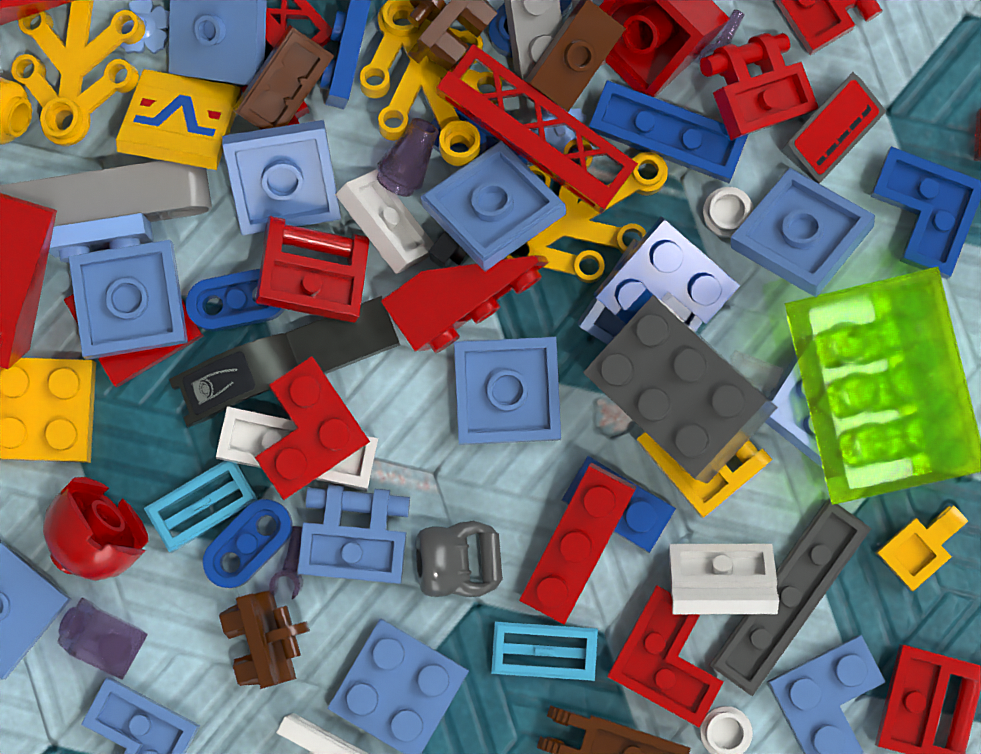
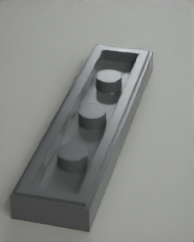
[709,498,872,696]

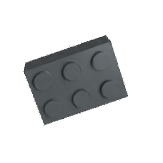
[583,295,778,484]

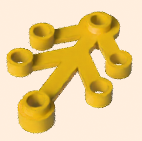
[11,0,145,146]
[359,0,502,166]
[502,139,668,283]

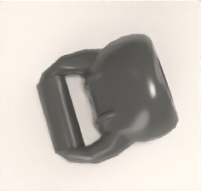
[416,521,503,597]

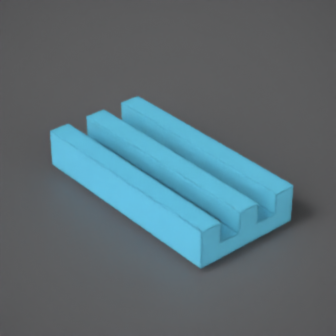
[144,461,259,553]
[491,622,598,681]

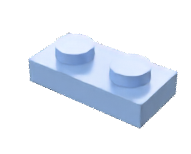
[49,213,153,263]

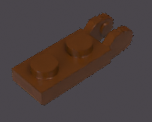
[537,705,691,754]

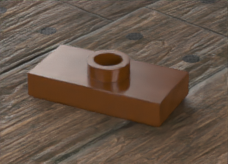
[525,0,626,112]
[233,25,334,130]

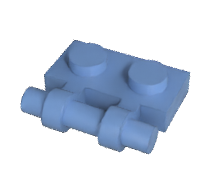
[298,484,410,584]

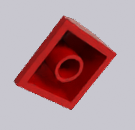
[599,0,730,98]

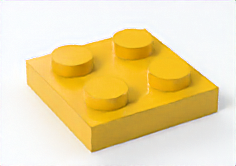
[0,358,96,463]

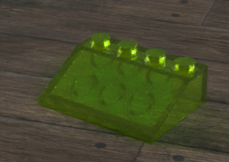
[784,267,981,505]

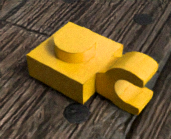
[875,505,968,591]

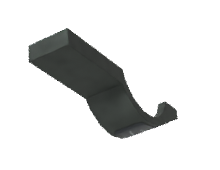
[169,296,400,427]

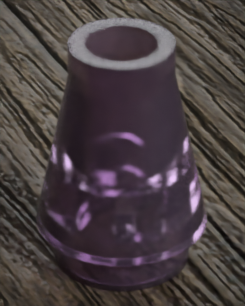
[376,118,439,197]

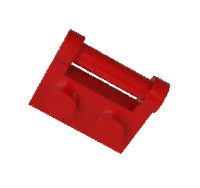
[255,216,369,323]
[875,644,981,754]

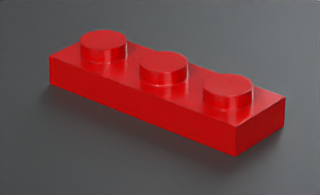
[519,463,637,625]

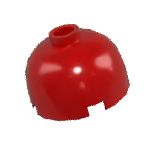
[43,477,149,581]

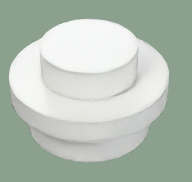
[703,187,754,238]
[700,706,753,754]

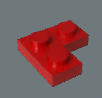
[254,356,370,501]
[607,585,724,728]

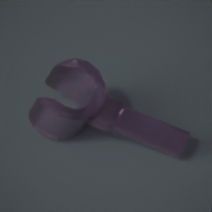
[699,9,744,75]
[269,526,303,599]

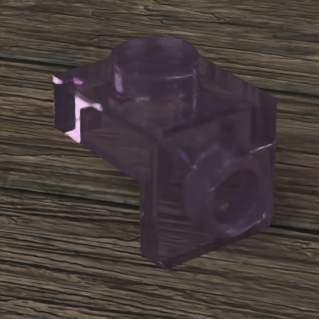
[57,597,148,680]

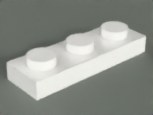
[216,407,378,490]

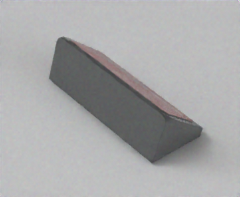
[781,72,887,184]

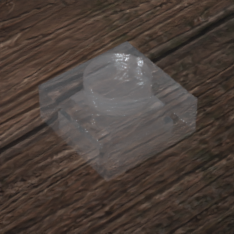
[728,350,783,392]

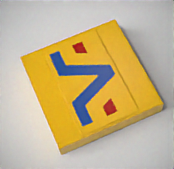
[116,69,241,170]

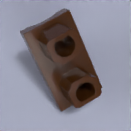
[408,0,498,71]
[219,590,310,689]

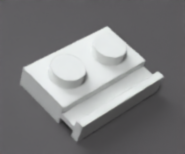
[668,544,779,614]

